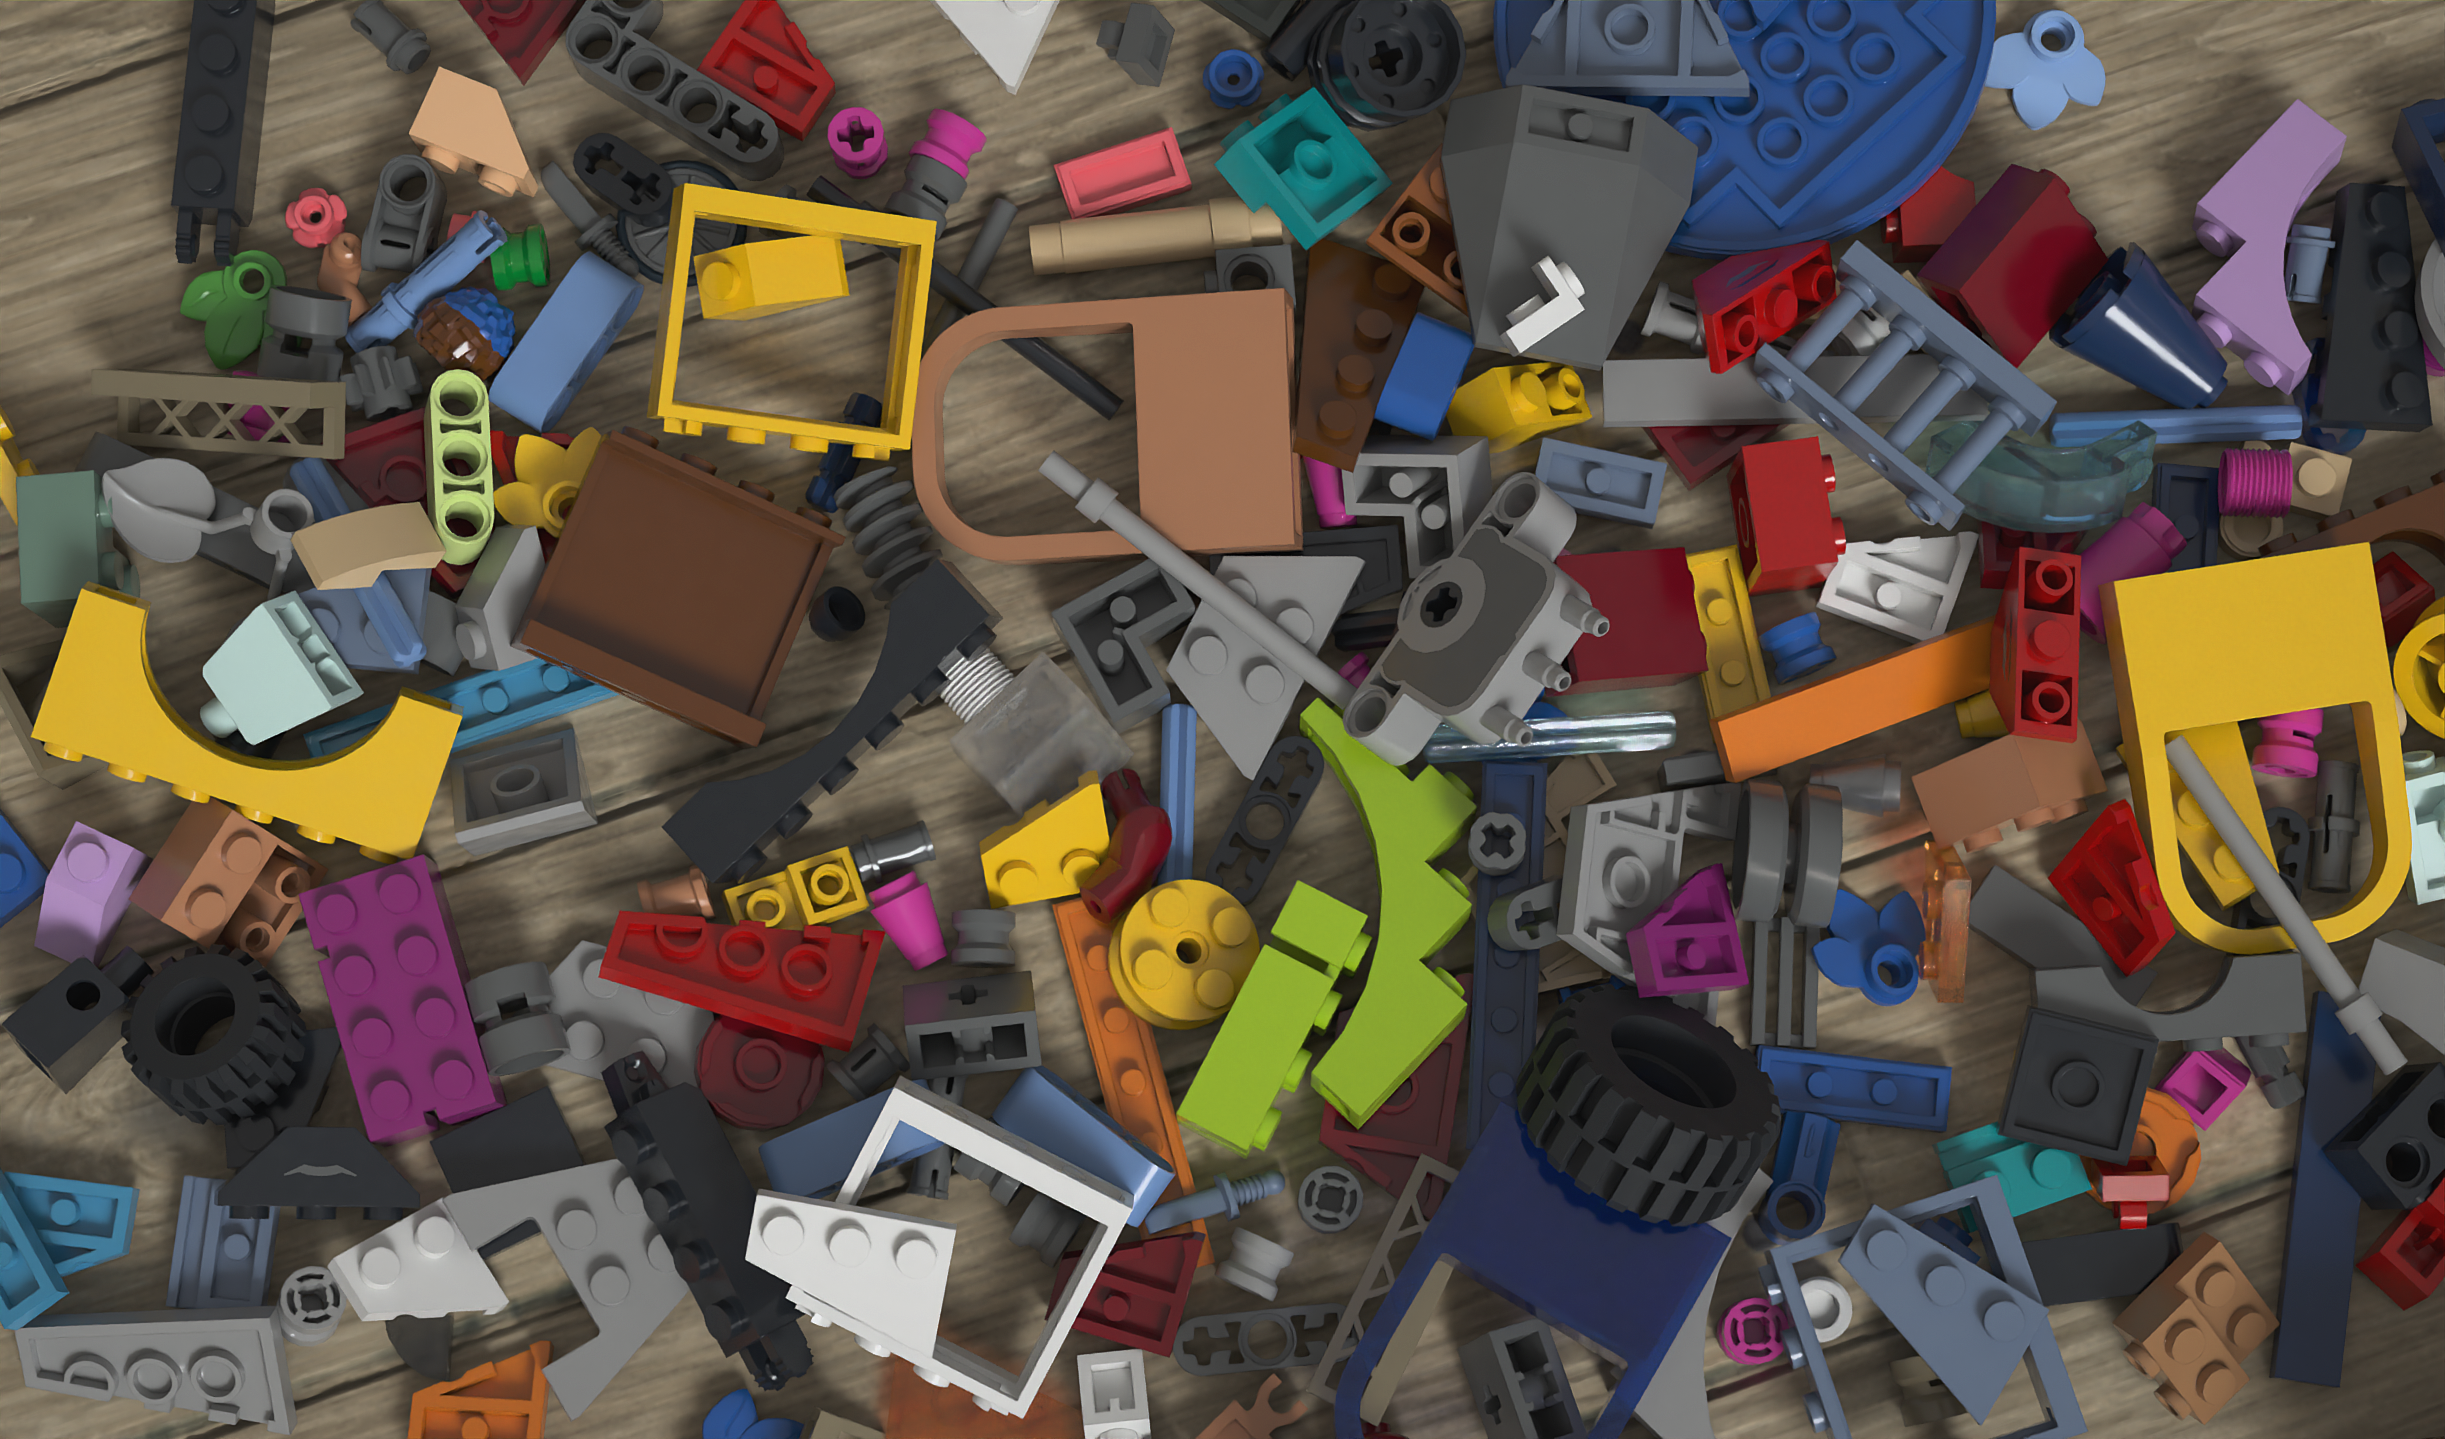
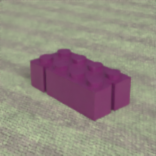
[298,854,507,1148]

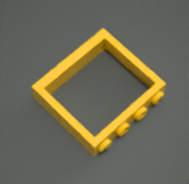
[647,183,937,461]

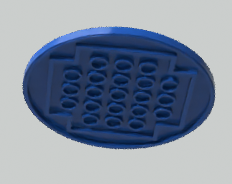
[1493,0,1996,260]

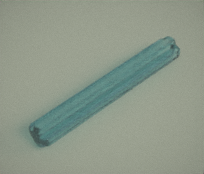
[1422,711,1677,763]

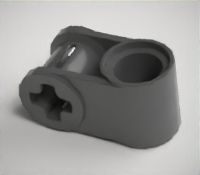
[361,154,447,273]

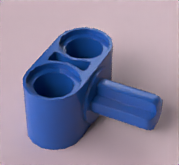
[1374,312,1474,441]

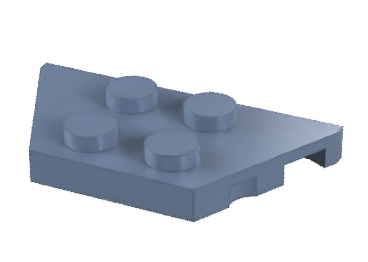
[1506,0,1750,97]

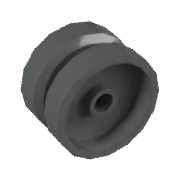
[1731,778,1843,928]

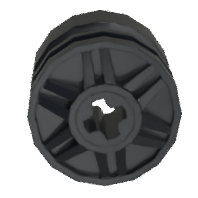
[1307,0,1467,132]

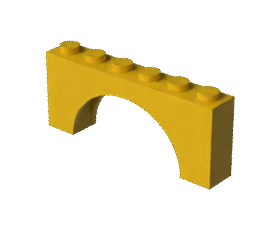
[31,581,464,864]

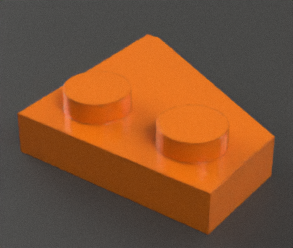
[407,1340,554,1439]

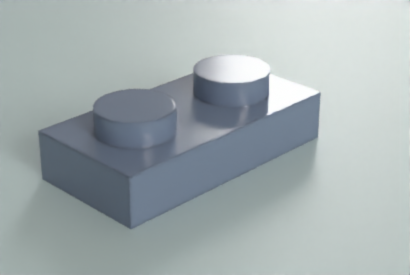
[1535,437,1667,529]

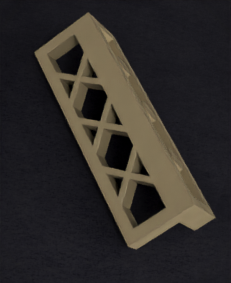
[91,368,346,459]
[1306,1153,1492,1427]

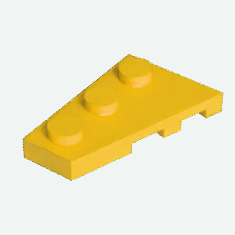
[2116,721,2279,911]

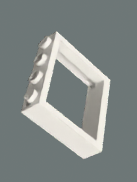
[785,1076,1135,1419]

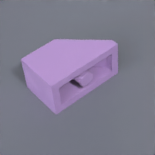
[34,821,153,968]

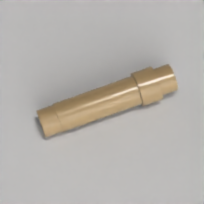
[1029,196,1283,276]

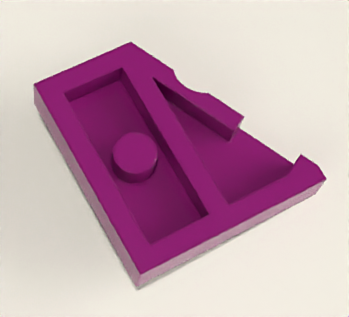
[1626,863,1749,998]

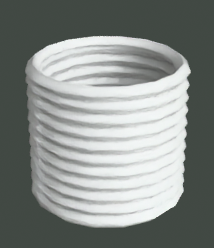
[939,648,1020,728]

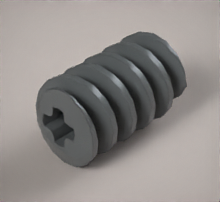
[833,466,943,610]

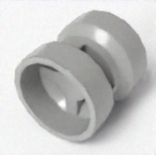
[276,1266,347,1347]

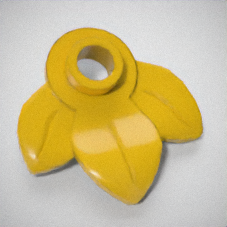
[493,427,601,539]

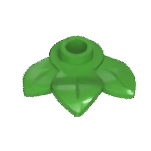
[180,250,303,370]

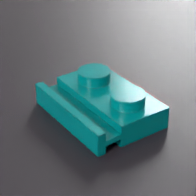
[1932,1121,2092,1233]

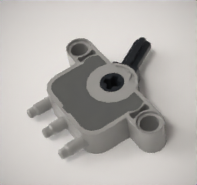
[1331,472,1610,766]

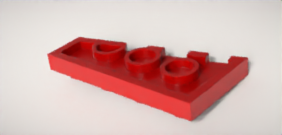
[598,910,885,1053]

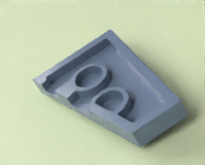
[1838,1204,2049,1426]

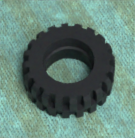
[1516,984,1781,1226]

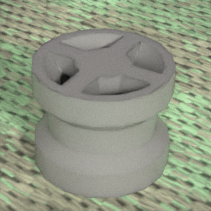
[1214,1227,1294,1302]

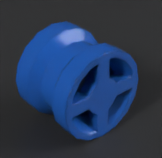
[1758,612,1837,685]

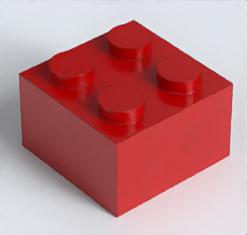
[1726,436,1846,597]

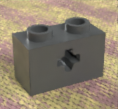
[902,971,1042,1081]
[1457,1315,1589,1439]

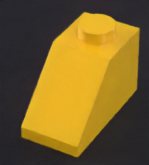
[693,235,850,321]

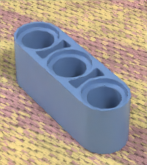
[488,251,644,434]
[992,1066,1176,1227]
[758,1079,946,1199]

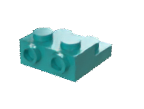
[1214,87,1393,250]

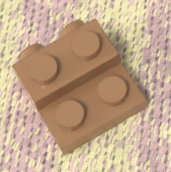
[2112,1232,2280,1425]

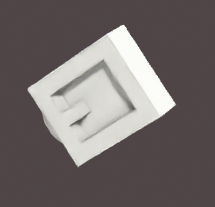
[1500,256,1585,357]
[1077,1349,1151,1439]

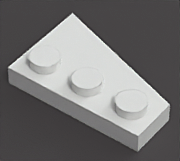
[745,1189,957,1359]

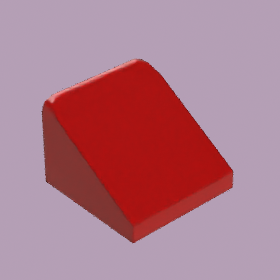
[2373,551,2436,648]

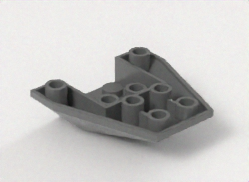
[1440,84,1698,371]

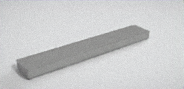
[1602,354,1988,427]

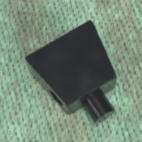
[2,945,155,1094]

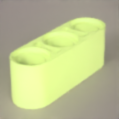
[424,369,494,565]

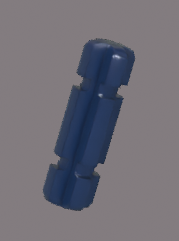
[805,392,882,513]

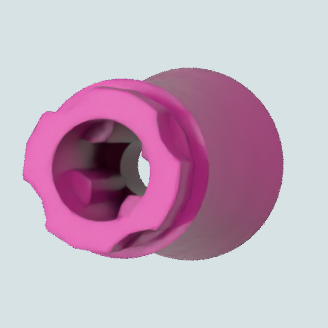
[2079,502,2187,645]

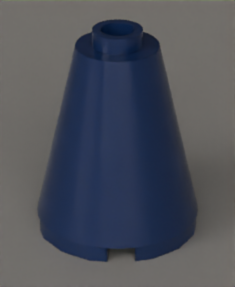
[2049,242,2228,410]

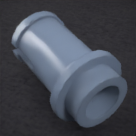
[2284,224,2335,304]

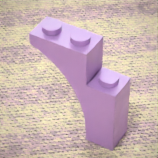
[2191,99,2347,396]

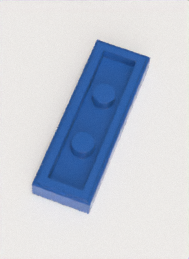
[1755,1045,1952,1133]

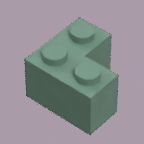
[16,470,140,628]

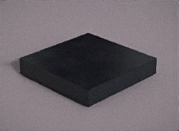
[1996,1005,2159,1166]
[430,1085,586,1260]

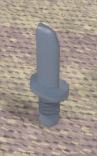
[1145,1169,1285,1235]

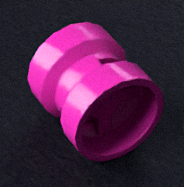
[2251,708,2324,778]
[1716,1298,1789,1365]

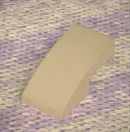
[291,502,447,590]

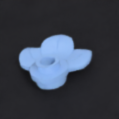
[1985,9,2106,130]

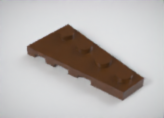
[1292,238,1425,473]

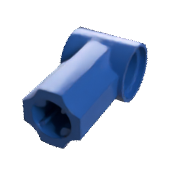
[1758,1111,1841,1245]

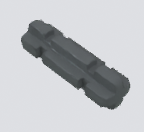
[2235,1036,2305,1109]

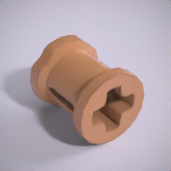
[637,864,716,921]

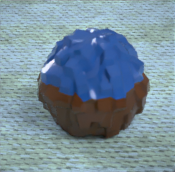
[413,286,516,382]

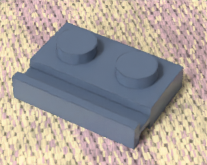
[166,1175,281,1309]

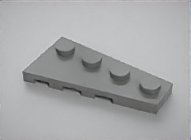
[14,1306,298,1435]

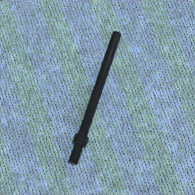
[806,175,1124,421]

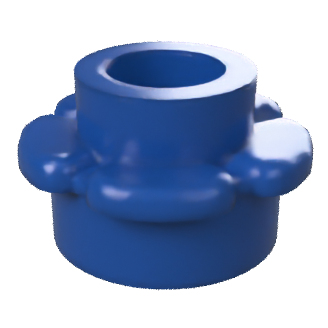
[1203,49,1264,109]

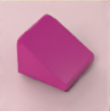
[2154,1048,2251,1131]

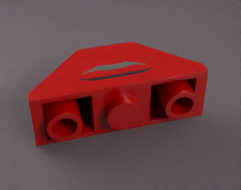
[1691,240,1837,374]
[1989,547,2081,743]

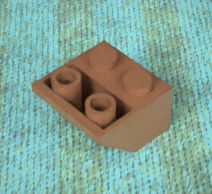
[129,796,329,967]

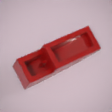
[2355,1169,2445,1311]

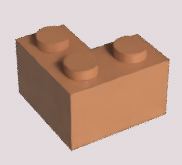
[1911,719,2108,853]

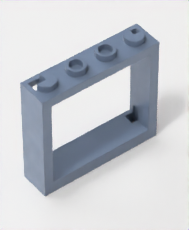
[1758,1175,2088,1439]

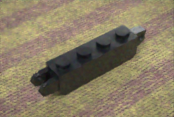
[171,0,276,267]
[601,1050,814,1391]

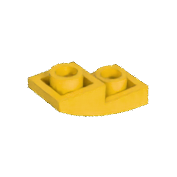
[721,846,869,931]

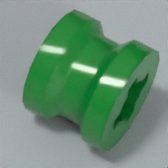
[490,224,551,291]

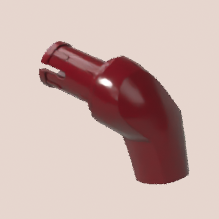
[1079,768,1172,925]

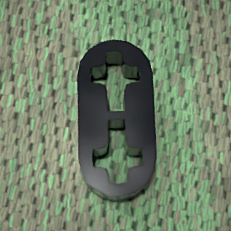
[573,133,678,227]

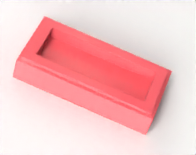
[1054,127,1192,219]

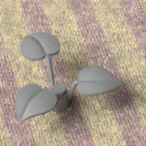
[101,457,369,644]

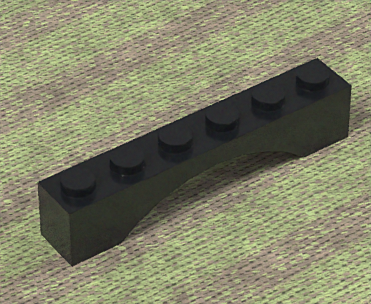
[662,559,1003,883]

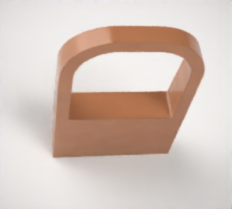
[912,288,1304,565]

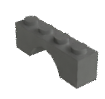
[2028,951,2307,1053]

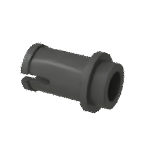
[350,0,431,74]
[850,820,936,884]

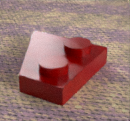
[696,0,836,142]
[2048,798,2176,977]

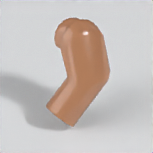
[317,232,373,327]

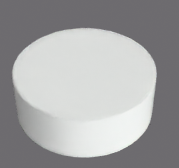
[1784,1276,1852,1343]

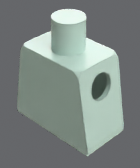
[200,591,364,745]

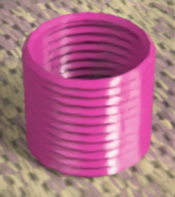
[2218,447,2293,519]

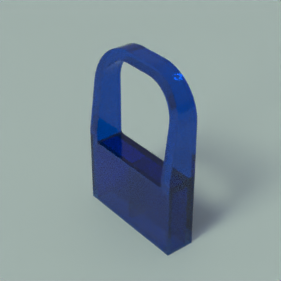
[1333,1102,1732,1439]

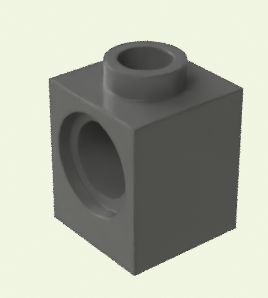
[1204,244,1296,322]

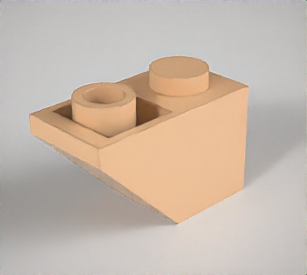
[409,67,539,197]

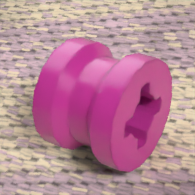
[909,108,987,180]

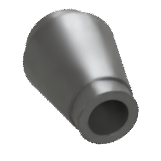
[1810,754,1902,818]

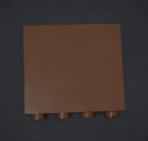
[510,426,846,749]

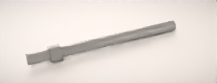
[1038,451,1357,710]
[2165,735,2408,1076]

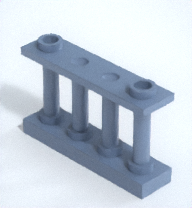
[1753,240,2057,531]

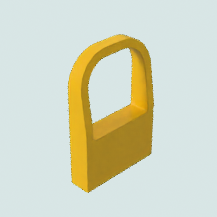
[2098,542,2412,954]

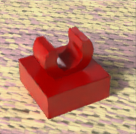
[2091,1156,2169,1229]

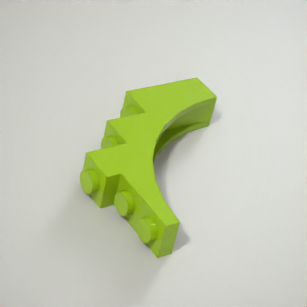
[1299,697,1477,1129]

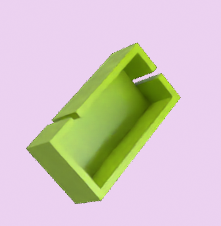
[1176,880,1373,1159]

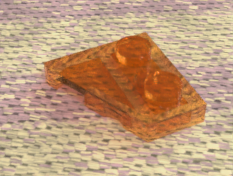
[1918,840,1971,1003]

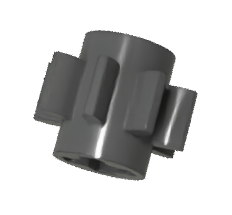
[339,346,424,422]

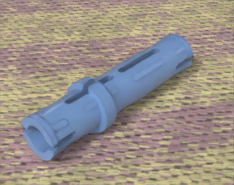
[345,210,507,353]

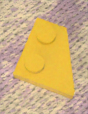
[979,770,1110,909]

